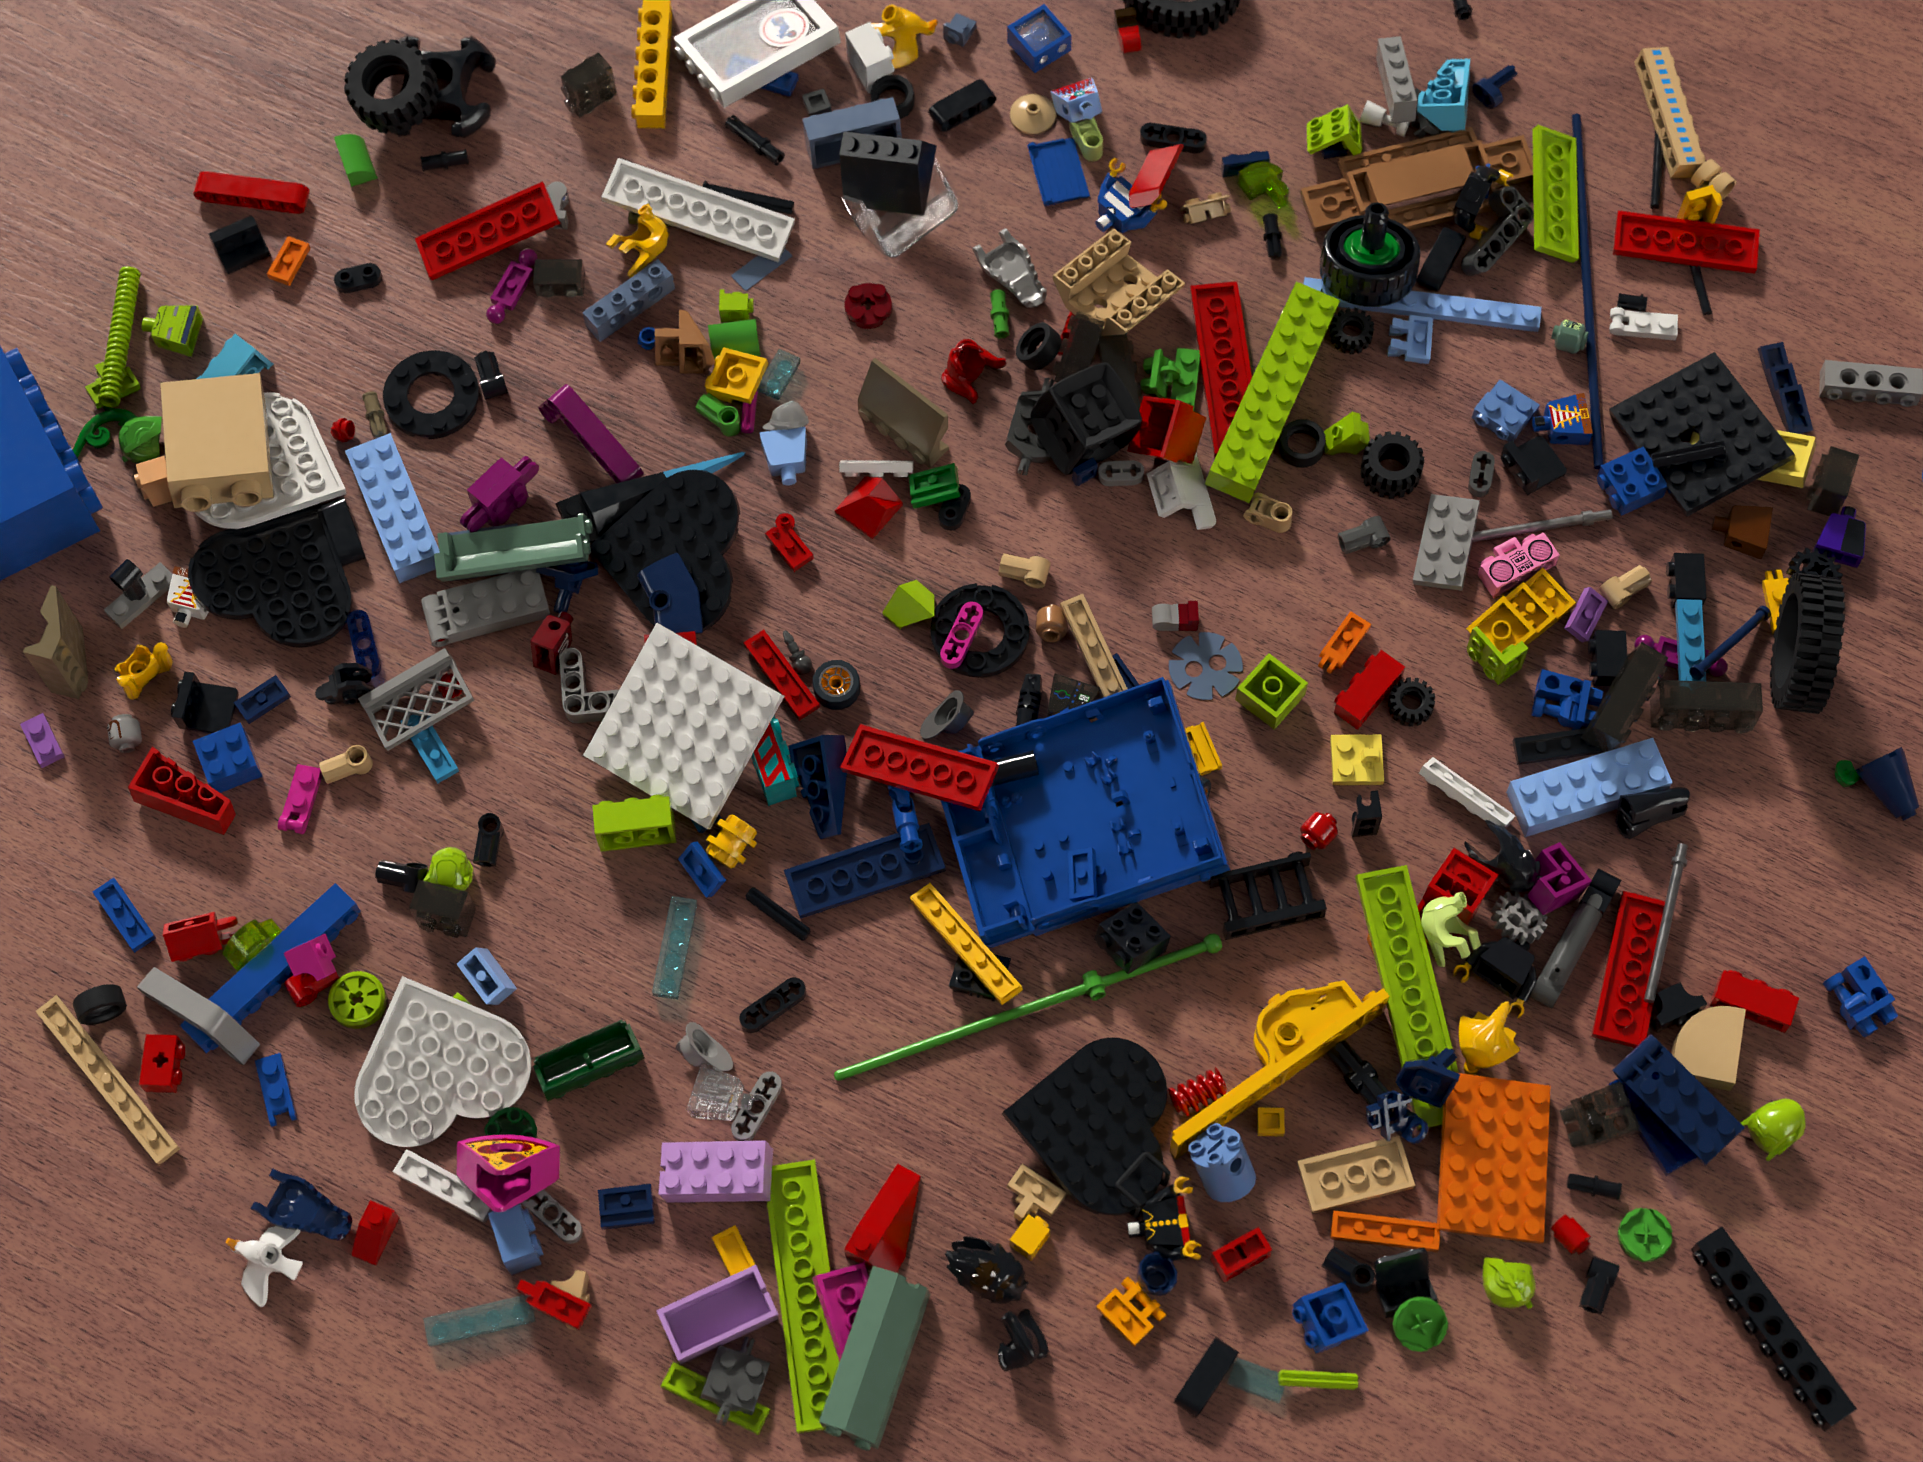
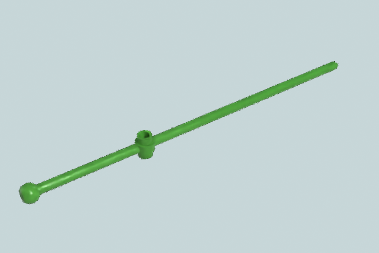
[834,933,1222,1081]

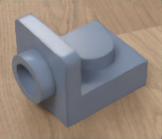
[943,13,977,47]

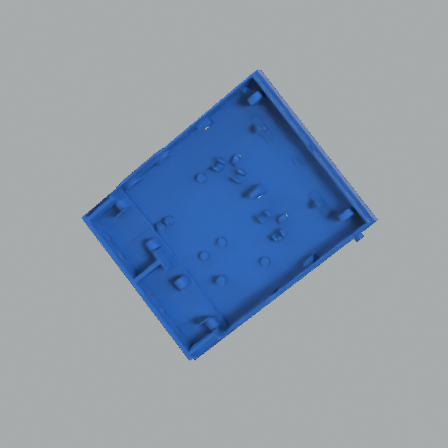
[941,677,1231,949]

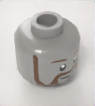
[107,714,142,753]

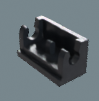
[1351,790,1382,837]

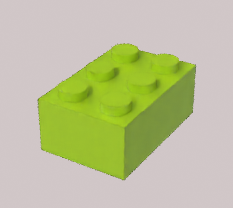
[592,795,677,852]

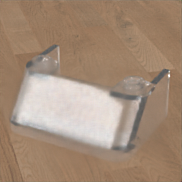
[842,158,958,258]

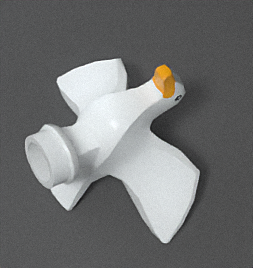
[225,1226,303,1307]

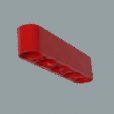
[193,171,310,214]

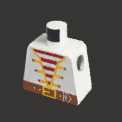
[167,566,209,628]

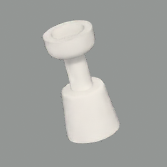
[1360,101,1410,137]

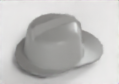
[676,1022,733,1071]

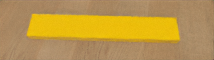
[910,883,1023,1005]

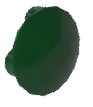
[485,1107,537,1138]

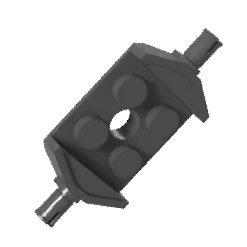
[1005,378,1054,476]

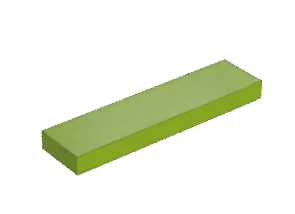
[661,1362,770,1435]

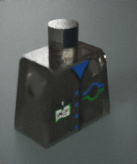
[1047,673,1100,717]

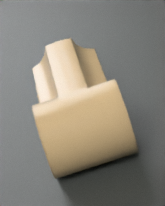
[999,554,1051,588]
[1599,565,1652,609]
[319,745,373,784]

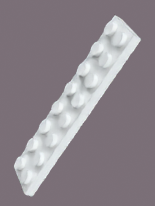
[601,158,795,262]

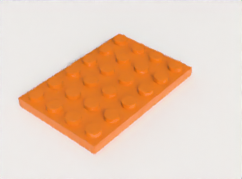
[1437,1073,1550,1244]

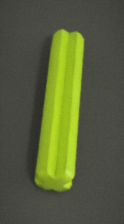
[1278,1370,1358,1390]

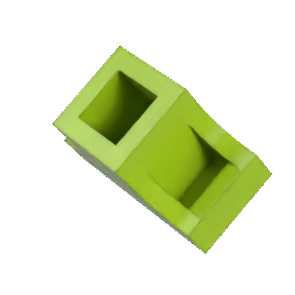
[1323,411,1370,455]

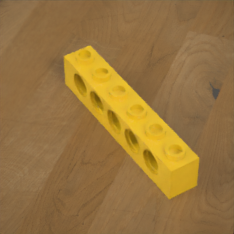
[631,0,672,128]

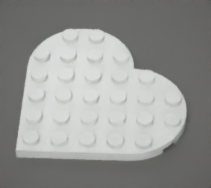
[195,392,346,529]
[354,976,531,1147]

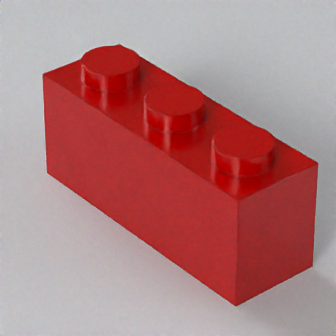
[1334,650,1405,730]
[1709,970,1799,1033]

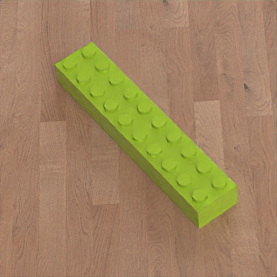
[1205,281,1340,503]

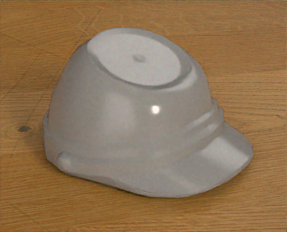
[763,401,809,431]

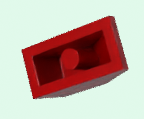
[351,1200,400,1266]

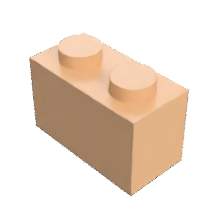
[134,456,172,507]

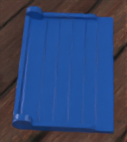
[1027,138,1090,206]

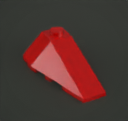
[844,1163,921,1273]

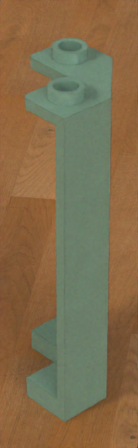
[434,513,593,582]
[819,1266,931,1451]

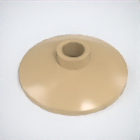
[1010,94,1056,135]

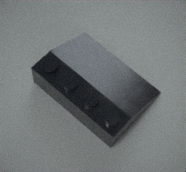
[839,131,937,216]

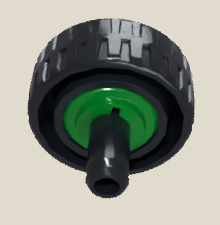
[1319,202,1420,307]

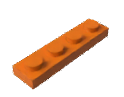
[1330,1210,1440,1252]

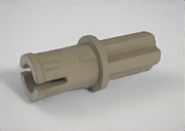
[362,391,387,438]

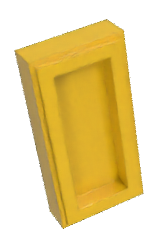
[712,1225,755,1276]

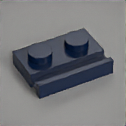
[598,1183,655,1230]

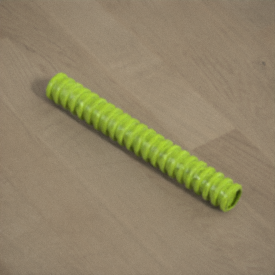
[98,266,141,407]

